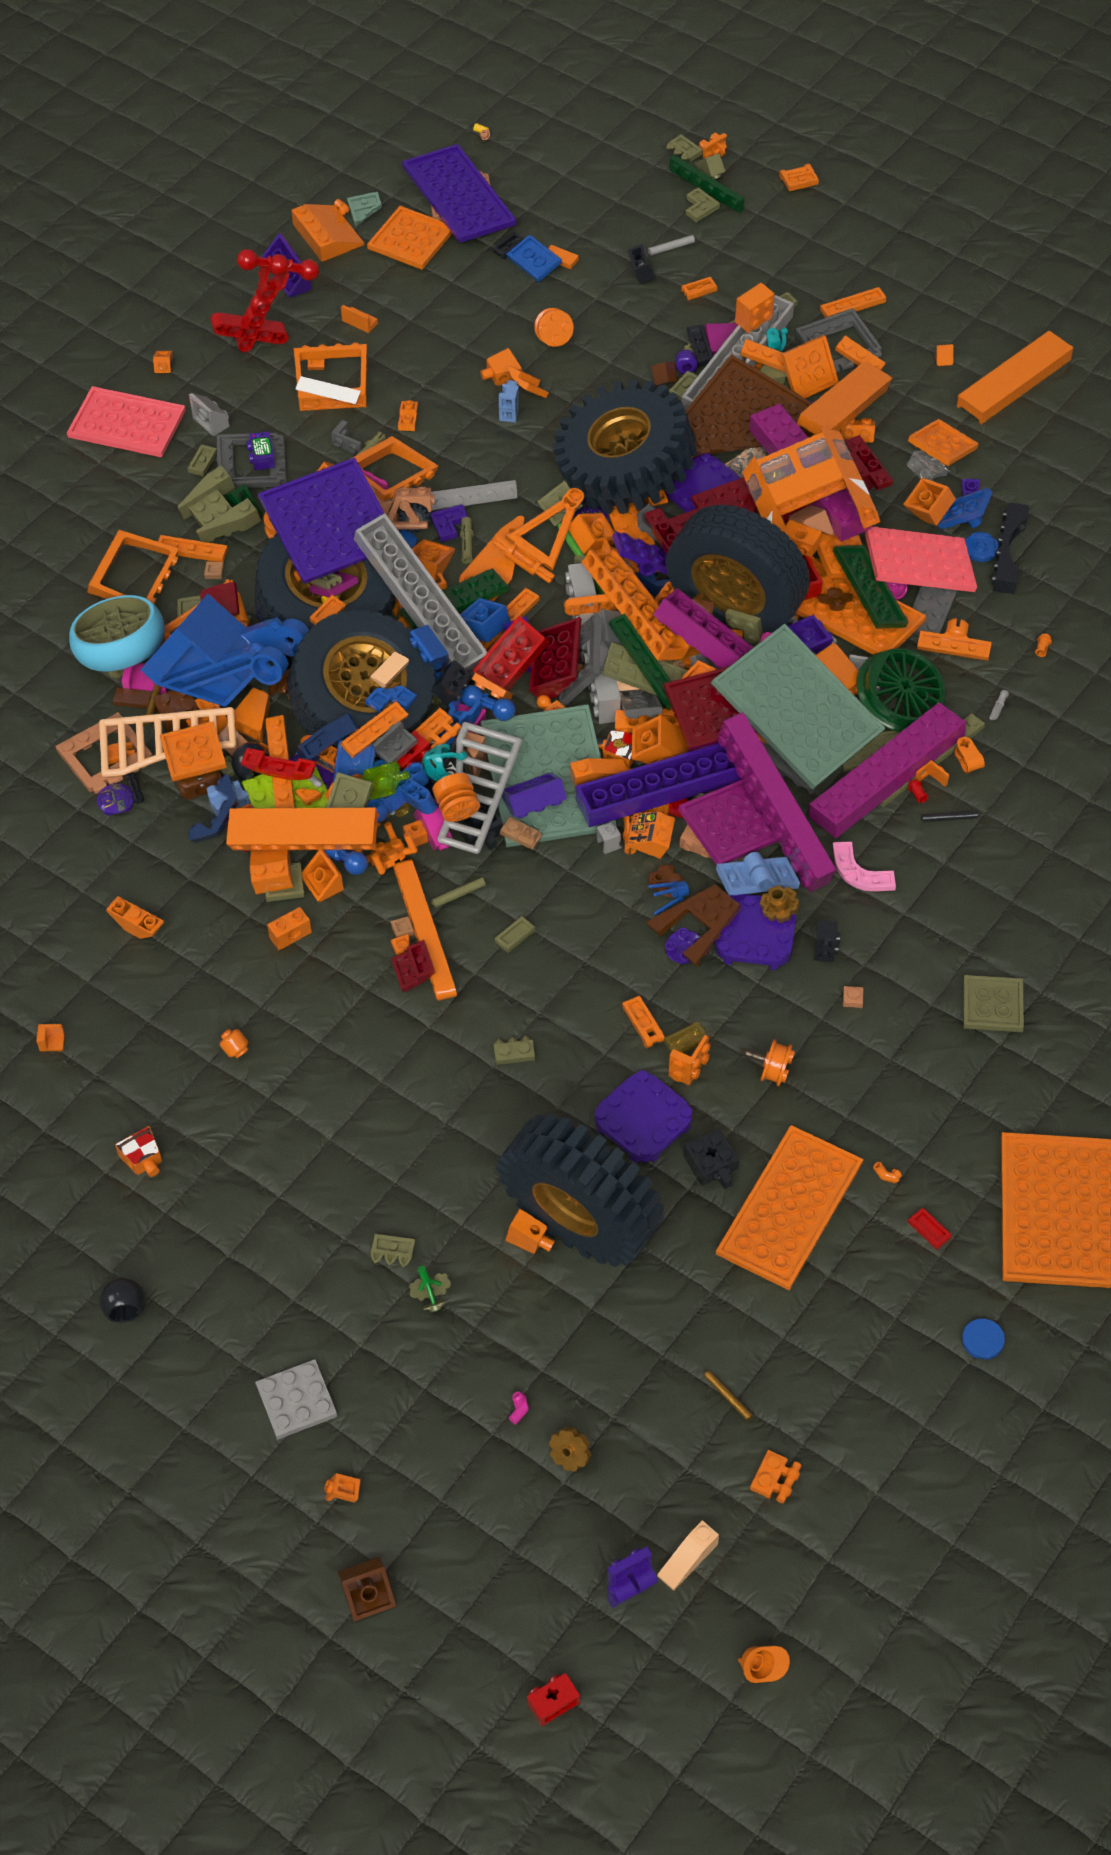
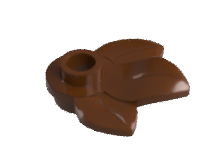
[817,587,853,611]
[268,669,290,696]
[648,865,684,898]

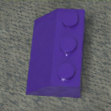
[502,772,567,818]

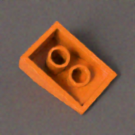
[412,539,456,582]
[250,850,293,894]

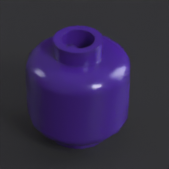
[675,350,697,375]

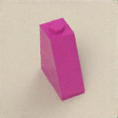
[413,799,453,851]

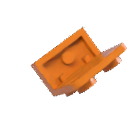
[669,1035,711,1086]

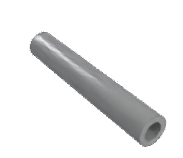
[648,235,695,256]

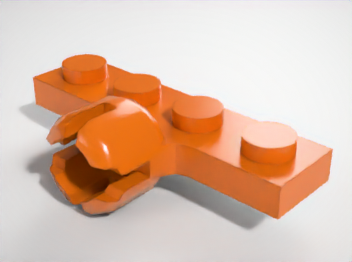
[917,618,992,661]

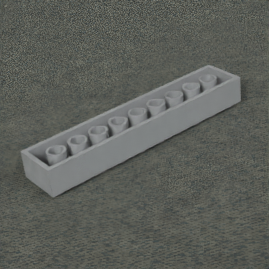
[682,295,794,411]
[354,513,488,672]
[565,563,621,724]

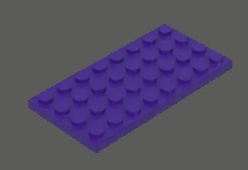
[402,144,516,243]

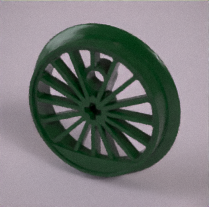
[857,648,945,732]

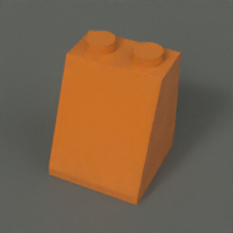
[816,643,859,696]
[632,715,688,764]

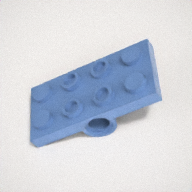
[716,852,800,895]

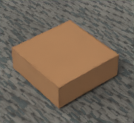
[204,561,224,579]
[391,916,415,938]

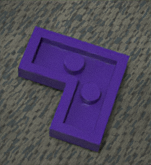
[430,504,468,542]

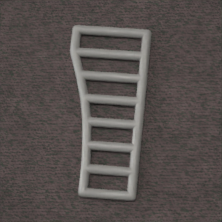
[437,722,522,854]

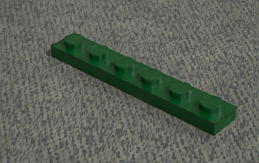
[669,155,744,214]
[608,614,672,710]

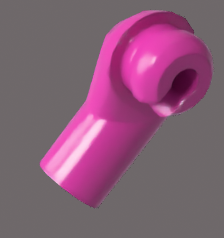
[509,1391,529,1424]

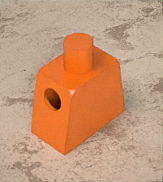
[480,348,522,385]
[505,1209,555,1254]

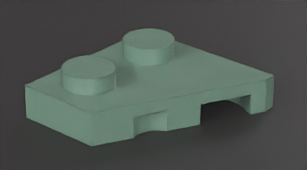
[347,192,382,226]

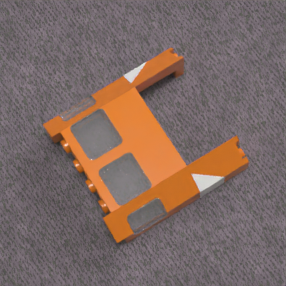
[742,427,880,540]

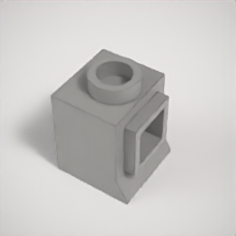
[597,822,622,854]

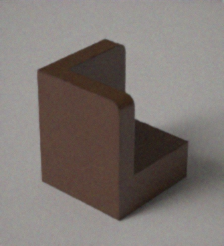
[652,362,678,385]

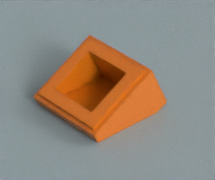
[935,344,953,366]

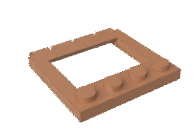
[55,712,153,794]

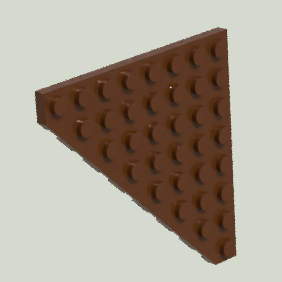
[686,354,815,456]

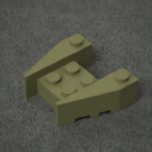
[178,465,261,542]

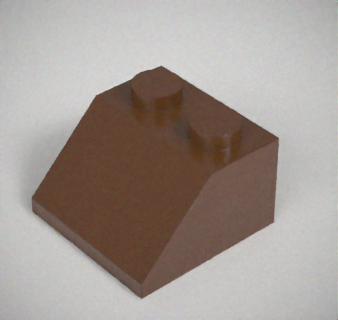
[338,1557,396,1622]

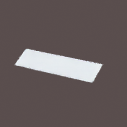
[295,376,361,404]

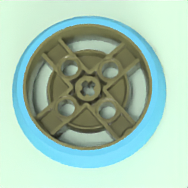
[69,595,165,672]

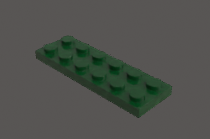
[833,545,909,629]
[399,568,509,630]

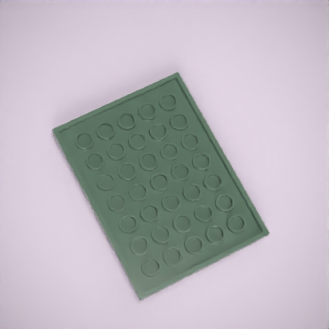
[711,624,885,790]
[481,705,617,847]

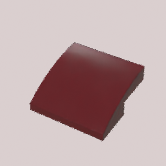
[200,582,240,617]
[391,940,435,993]

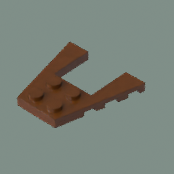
[646,884,741,967]

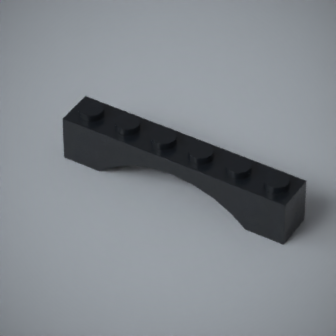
[991,503,1029,594]

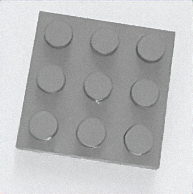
[255,1359,338,1440]

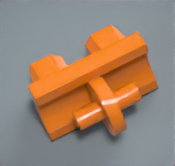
[699,133,727,159]

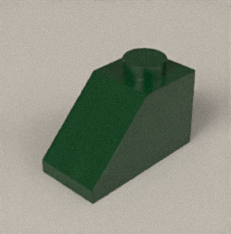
[224,484,263,516]

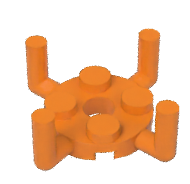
[355,822,417,875]

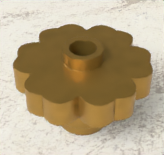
[760,885,800,923]
[549,1427,592,1472]

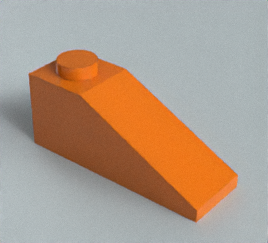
[570,758,627,790]

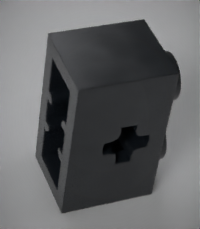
[628,244,655,284]

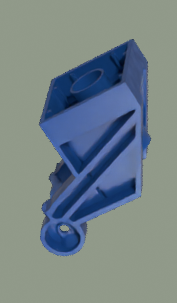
[140,594,309,707]

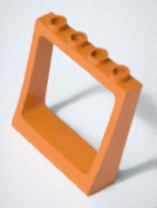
[294,343,367,411]
[351,436,438,501]
[87,530,179,604]

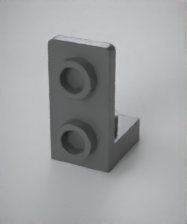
[331,420,362,455]

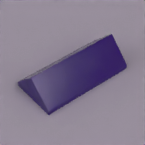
[262,233,311,297]

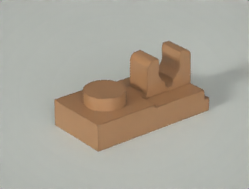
[500,817,542,850]

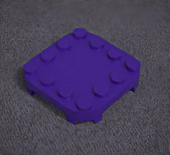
[664,453,740,513]
[715,894,796,970]
[595,1070,692,1163]

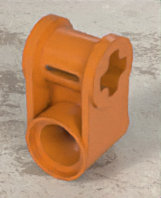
[954,737,985,773]

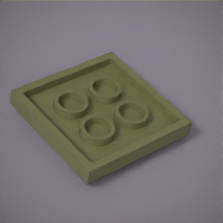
[963,975,1024,1032]

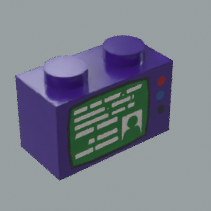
[246,432,275,470]

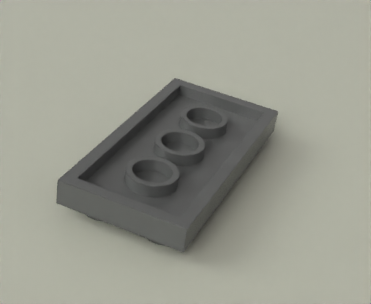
[912,586,958,635]
[619,689,662,719]

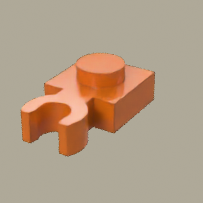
[108,742,135,765]

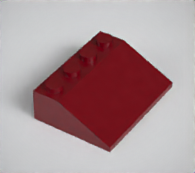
[529,617,582,699]

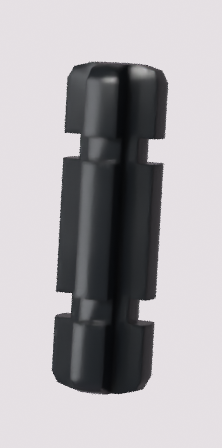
[125,772,144,804]

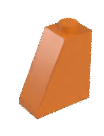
[234,687,270,742]

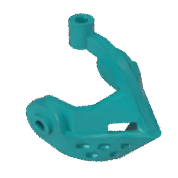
[766,327,788,352]
[422,744,467,782]

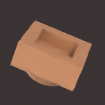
[843,986,863,1008]

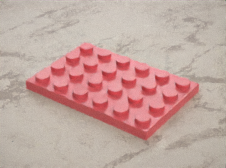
[67,386,186,457]
[865,527,977,592]

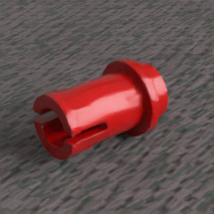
[908,779,929,803]

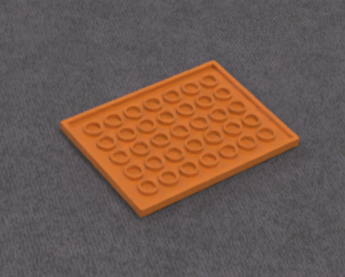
[1001,1132,1111,1288]

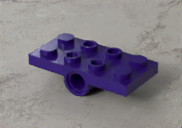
[612,531,668,576]
[608,1547,658,1608]

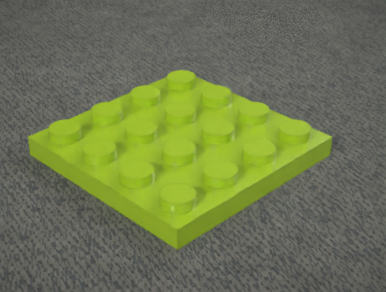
[242,766,328,808]

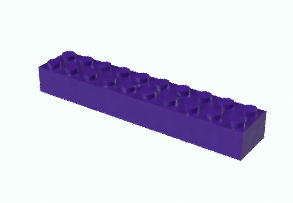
[575,743,742,827]

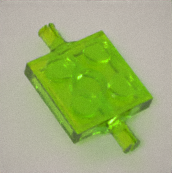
[362,761,410,801]

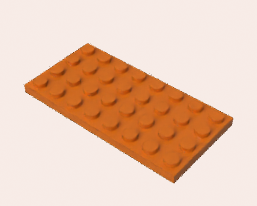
[796,556,926,655]
[716,1125,863,1291]

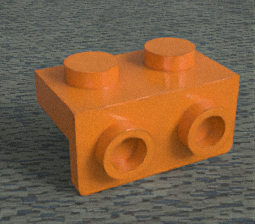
[840,418,875,442]

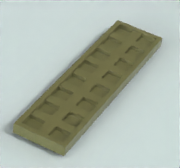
[601,642,688,696]

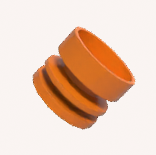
[432,773,480,822]

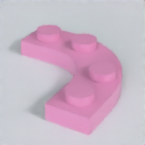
[833,842,896,891]

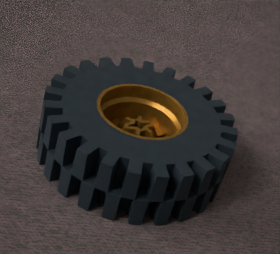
[553,379,697,514]
[496,1114,664,1267]

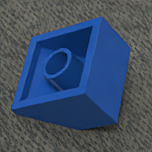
[460,598,510,642]

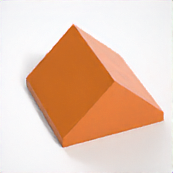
[302,850,344,902]

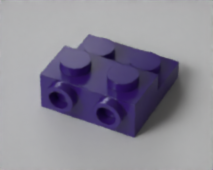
[788,614,833,654]

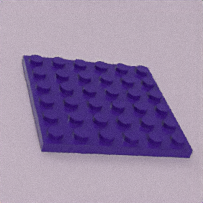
[258,457,384,584]

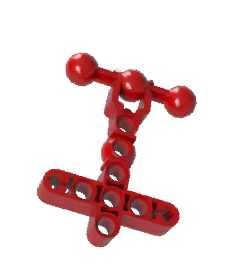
[210,249,319,352]

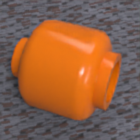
[219,1029,249,1058]

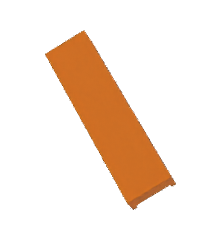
[957,331,1074,425]
[797,361,892,435]
[582,549,691,661]
[226,808,379,850]

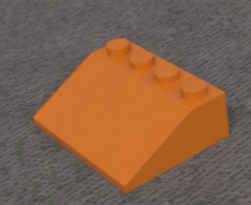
[291,204,364,262]

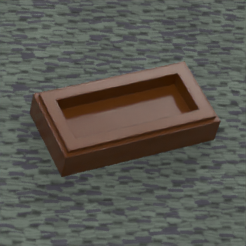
[113,688,152,709]

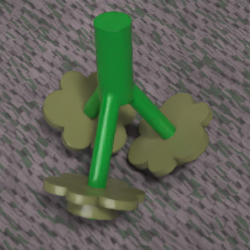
[409,1266,451,1312]

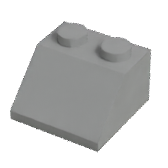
[189,393,229,436]

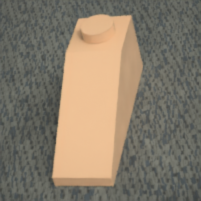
[657,1520,719,1591]

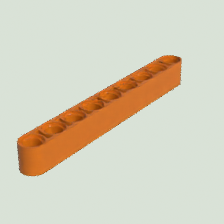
[393,859,457,1001]

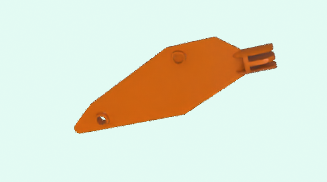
[459,516,525,611]

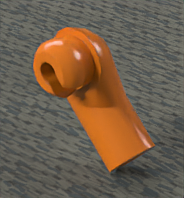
[873,1162,902,1183]

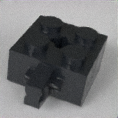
[456,794,503,850]
[683,1128,739,1189]

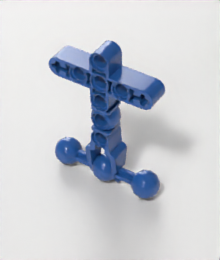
[393,671,516,789]
[324,760,437,875]

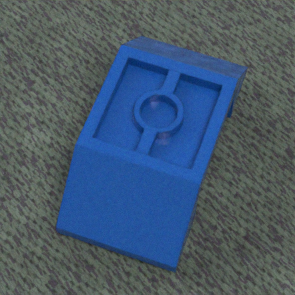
[409,625,449,673]

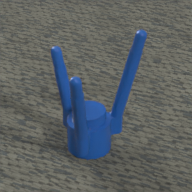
[649,881,689,915]

